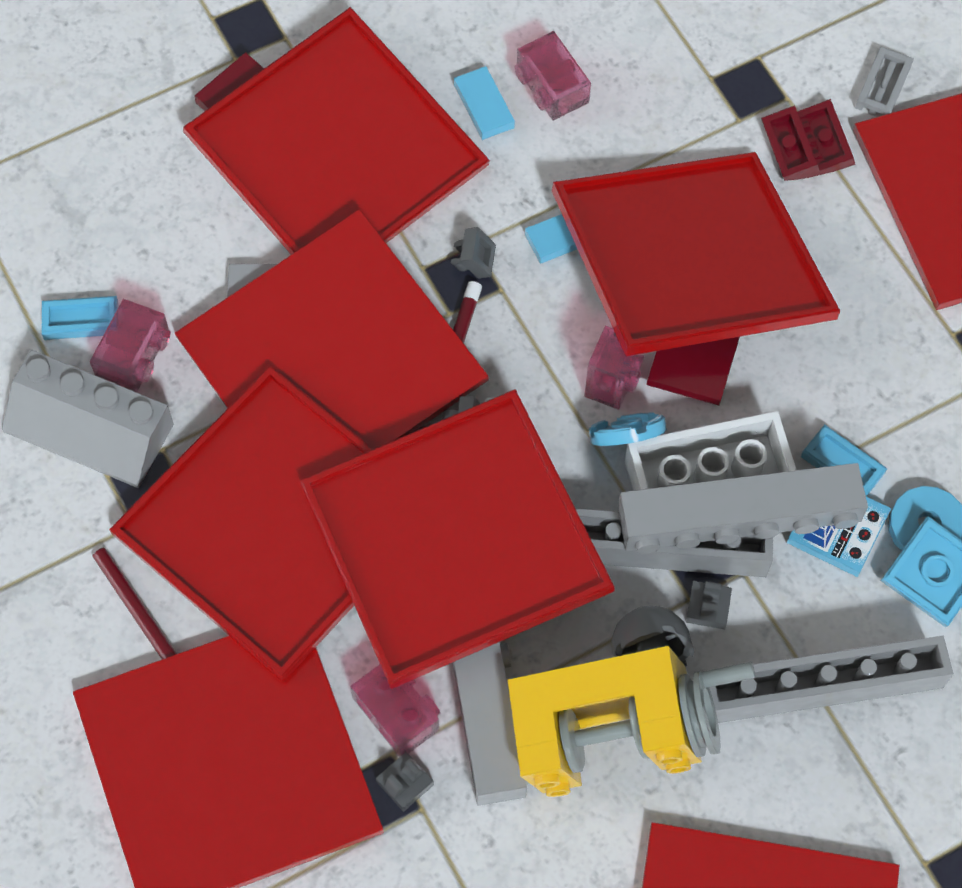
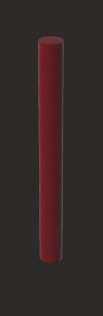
[92,548,177,659]

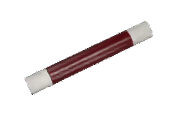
[453,281,482,344]

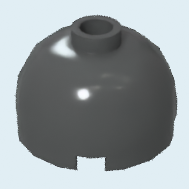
[611,606,694,667]

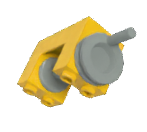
[508,646,756,797]

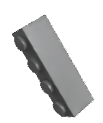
[2,349,174,488]

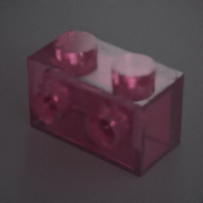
[514,31,591,121]
[90,298,171,392]
[584,325,644,410]
[350,664,441,757]

